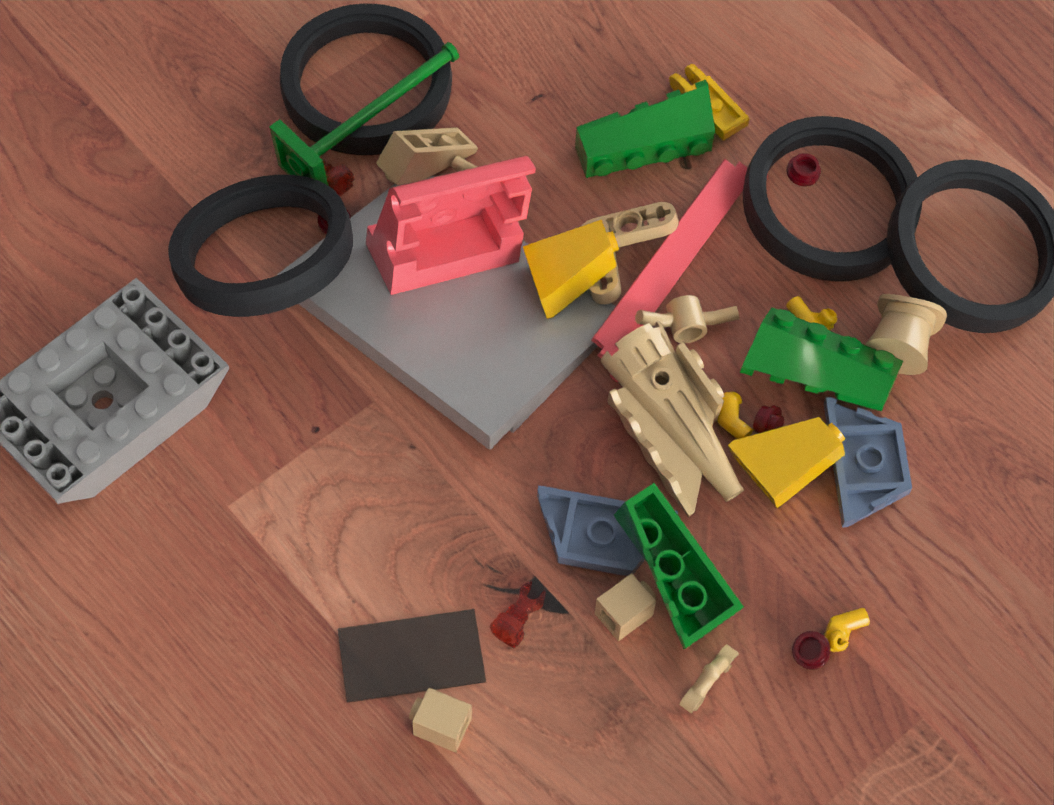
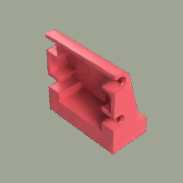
[366,156,536,295]

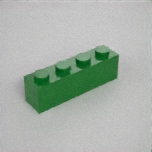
[575,79,715,178]
[740,307,903,411]
[613,483,744,650]

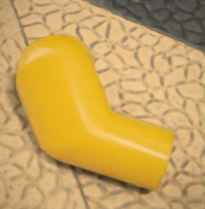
[786,296,838,331]
[717,391,753,439]
[824,608,869,652]

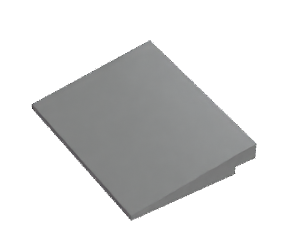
[277,176,616,450]

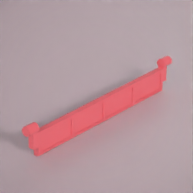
[591,159,768,382]

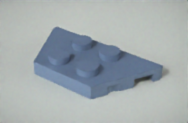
[824,397,912,528]
[537,485,678,576]

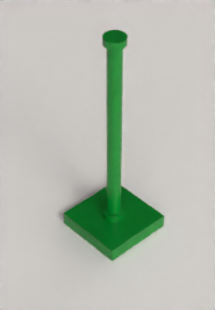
[269,42,459,185]

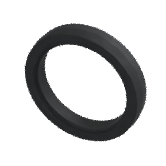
[280,3,452,155]
[743,116,922,282]
[887,159,1054,333]
[168,175,353,317]

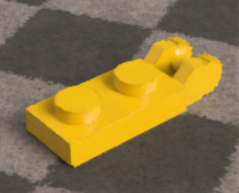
[668,64,750,141]

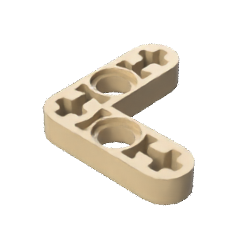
[582,202,679,305]

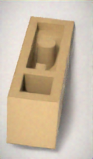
[376,127,478,185]

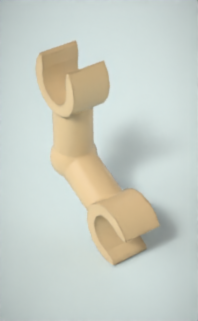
[679,644,740,714]

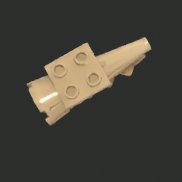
[601,321,744,517]

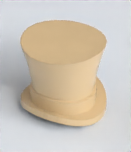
[865,294,947,375]

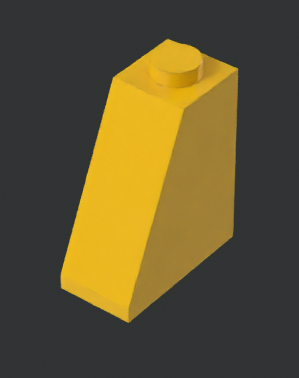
[523,220,619,319]
[728,417,845,509]

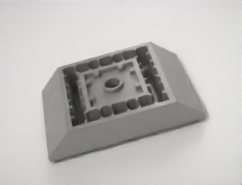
[0,278,229,504]

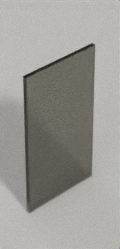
[338,609,486,703]

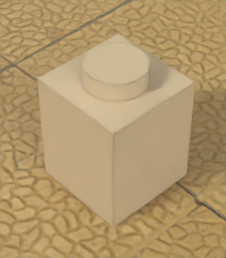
[595,573,656,642]
[409,687,472,753]

